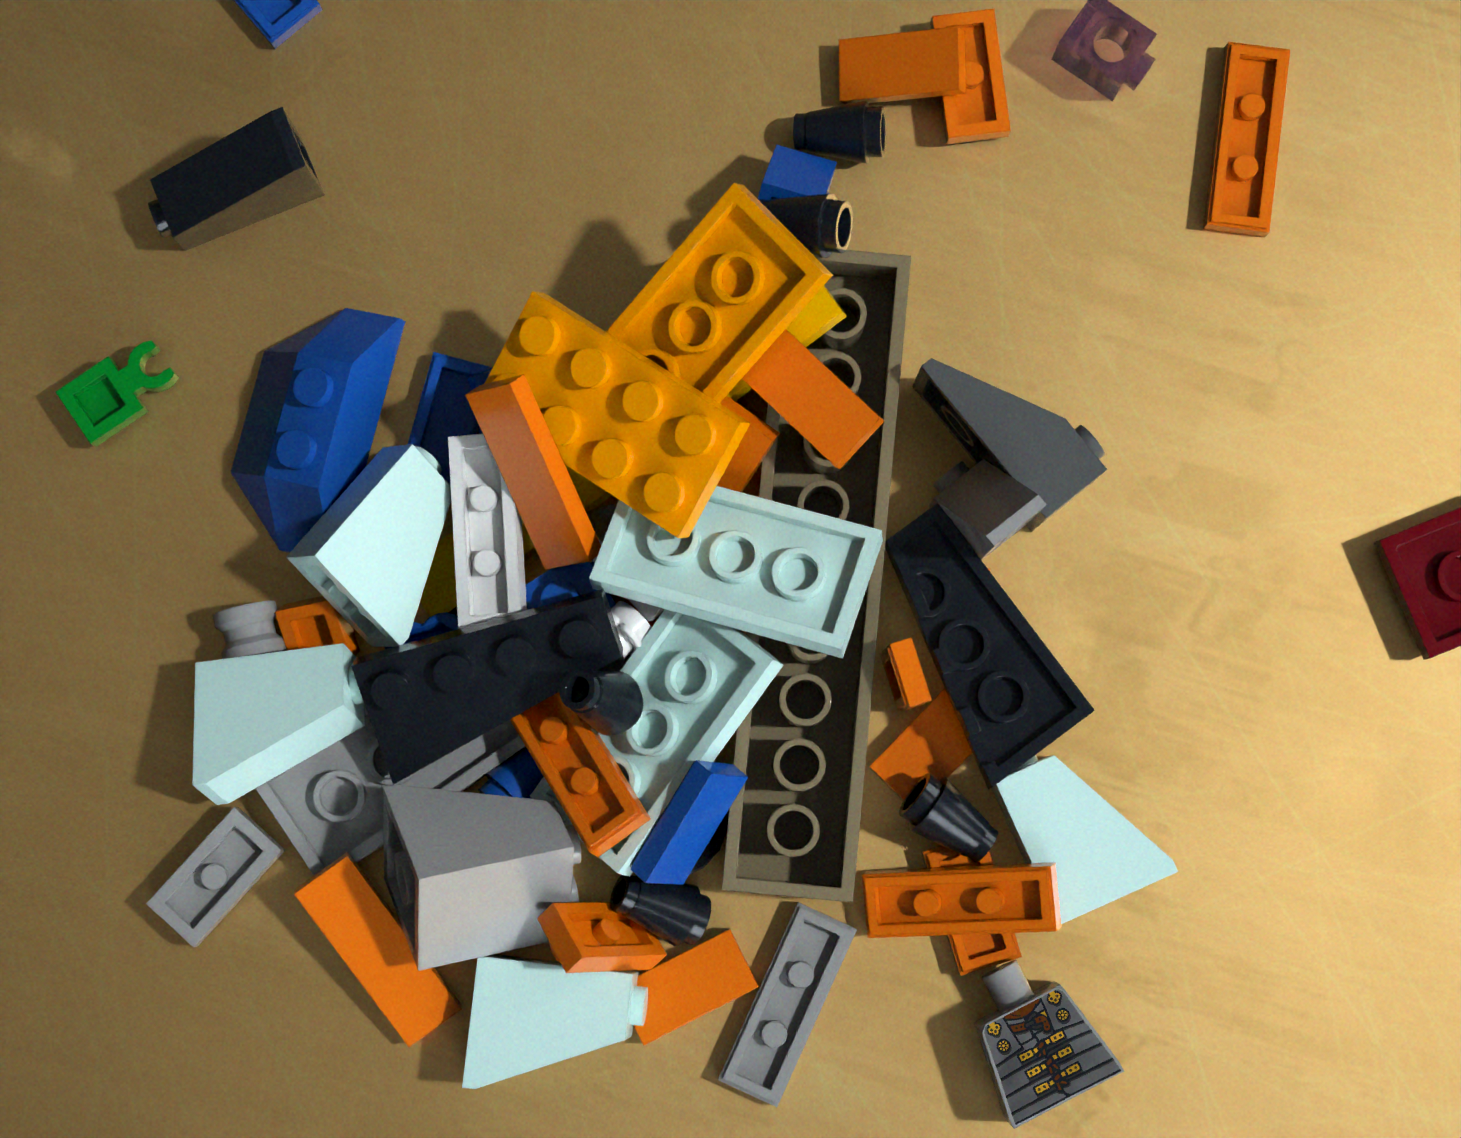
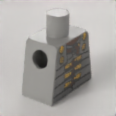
[974,960,1124,1129]

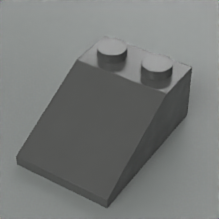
[912,358,1107,532]

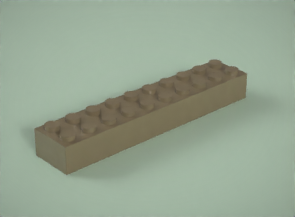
[722,250,911,902]

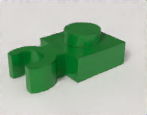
[56,341,179,447]

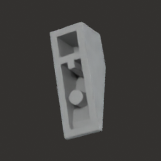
[929,459,1047,560]

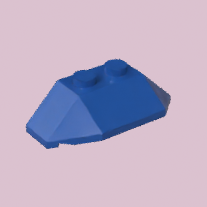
[231,308,406,553]

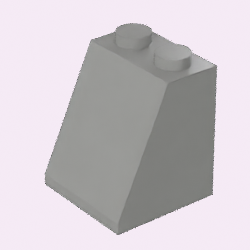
[383,785,581,971]

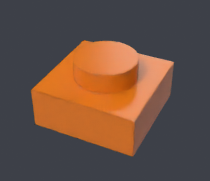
[275,596,360,656]

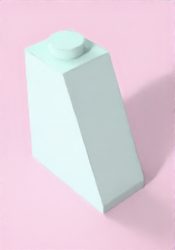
[286,444,451,647]
[192,643,365,805]
[991,755,1178,924]
[462,954,648,1089]

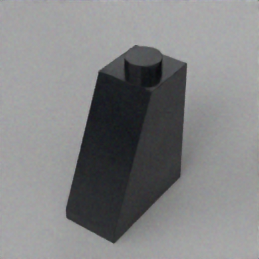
[148,107,325,251]

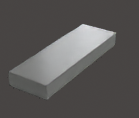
[718,902,857,1107]

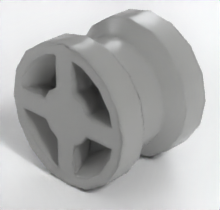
[213,600,287,659]

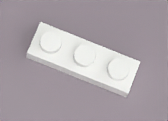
[448,434,527,629]

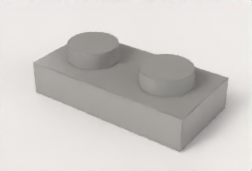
[146,807,285,947]

